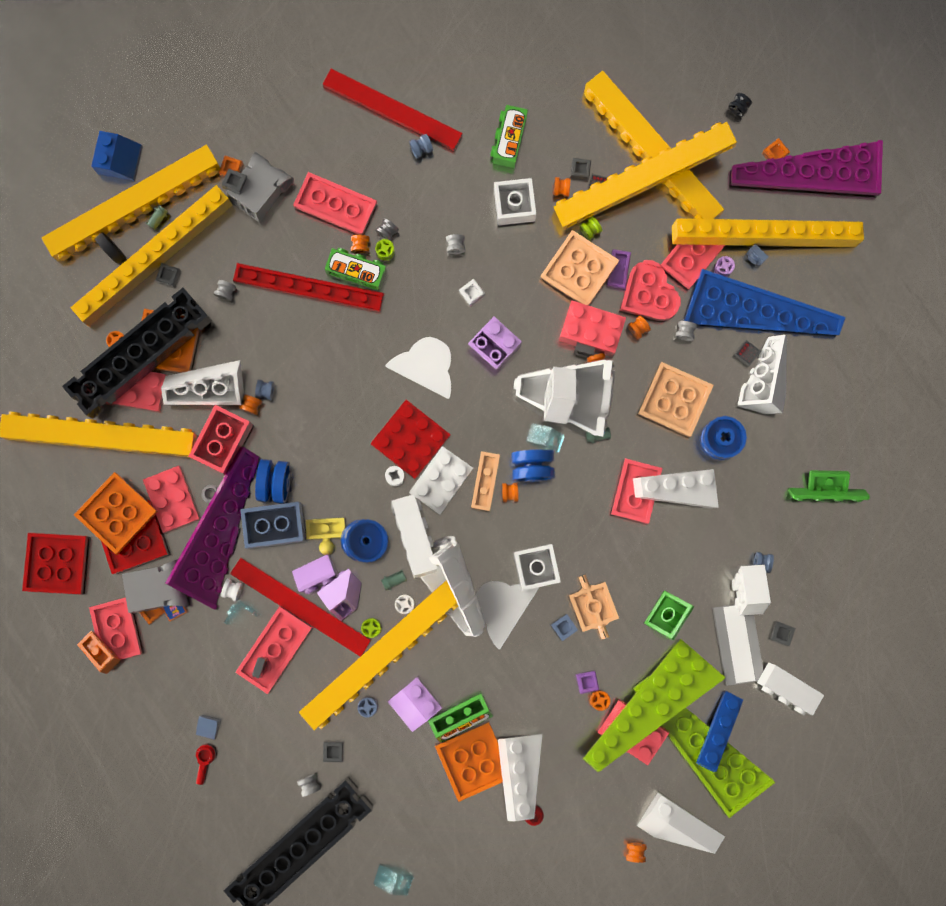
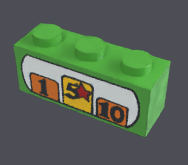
[490,105,528,169]
[325,248,387,292]
[428,694,493,743]

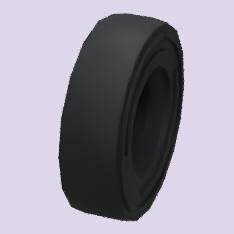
[95,232,125,264]

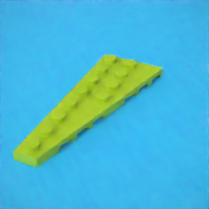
[583,639,725,772]
[633,677,775,818]

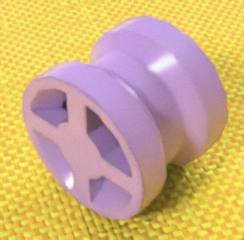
[713,256,735,277]

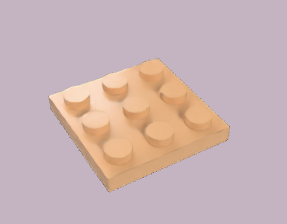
[540,230,619,306]
[638,362,714,437]

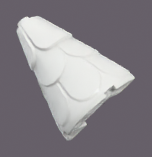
[514,359,615,437]
[407,536,485,637]

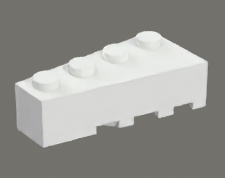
[161,360,244,405]
[633,469,719,508]
[391,494,440,579]
[498,734,542,821]

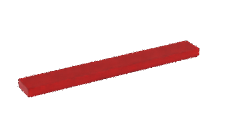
[323,68,463,151]
[233,263,385,312]
[230,557,371,657]

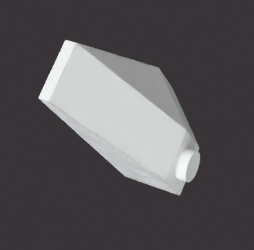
[738,335,787,414]
[637,792,725,854]

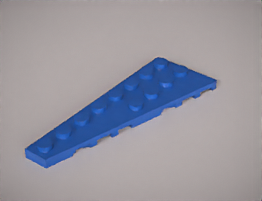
[684,269,846,335]

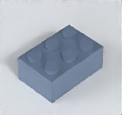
[240,502,306,549]

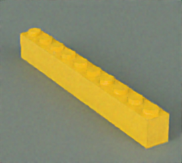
[584,71,725,219]
[554,122,737,230]
[41,144,220,261]
[70,185,233,326]
[672,218,864,247]
[0,412,197,457]
[299,580,458,730]

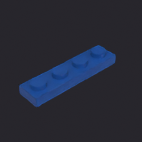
[696,691,743,772]

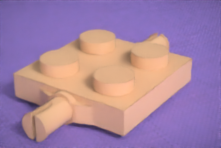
[568,574,619,639]

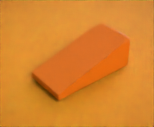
[77,631,120,674]

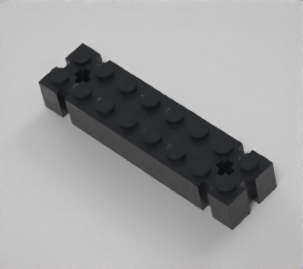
[62,287,212,419]
[223,777,373,906]

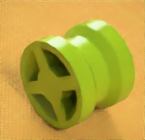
[579,216,603,240]
[375,239,395,261]
[361,618,382,638]

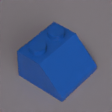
[91,131,142,181]

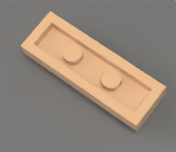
[471,451,500,512]

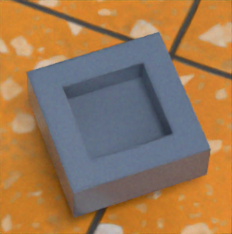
[746,244,768,266]
[551,614,578,641]

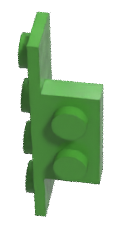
[788,470,870,502]

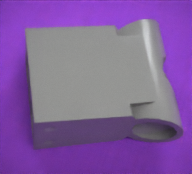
[226,152,294,223]
[122,559,189,614]

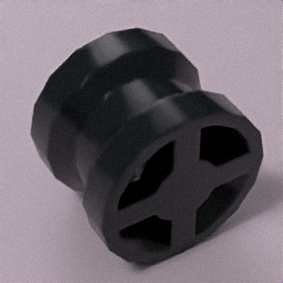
[728,93,752,117]

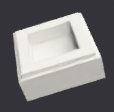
[459,279,485,306]

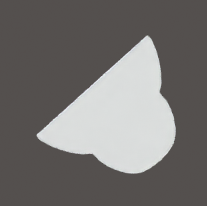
[385,337,451,399]
[476,581,539,649]

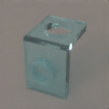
[526,423,564,453]
[224,601,261,625]
[373,865,413,895]

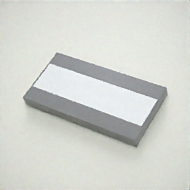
[712,605,763,686]

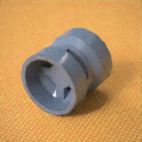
[409,134,433,159]

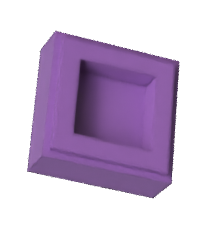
[576,670,599,694]

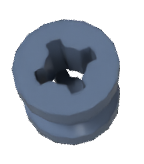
[255,379,274,400]
[753,552,774,573]
[357,697,378,718]

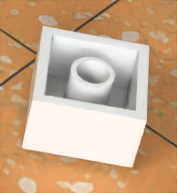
[494,178,536,225]
[544,366,579,424]
[513,544,561,591]
[732,565,771,616]

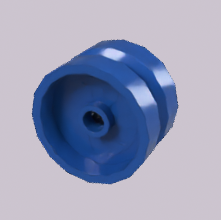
[699,416,747,461]
[511,450,555,482]
[255,459,290,504]
[340,519,388,563]

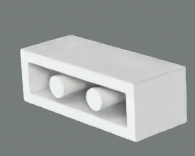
[757,663,824,716]

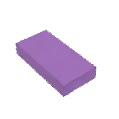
[606,249,631,290]

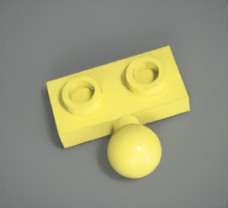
[306,518,345,555]

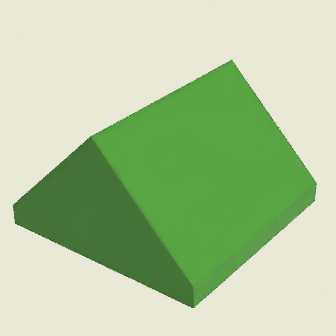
[644,591,694,640]

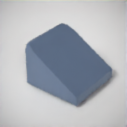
[196,715,220,740]

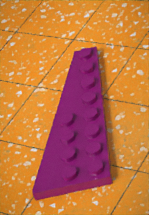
[731,140,883,196]
[165,447,259,610]

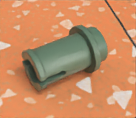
[146,205,168,230]
[586,427,611,443]
[381,570,407,590]

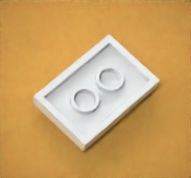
[409,446,473,515]

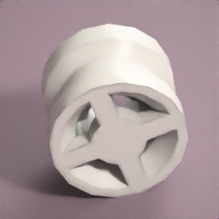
[385,466,405,486]
[221,579,243,602]
[395,595,415,614]

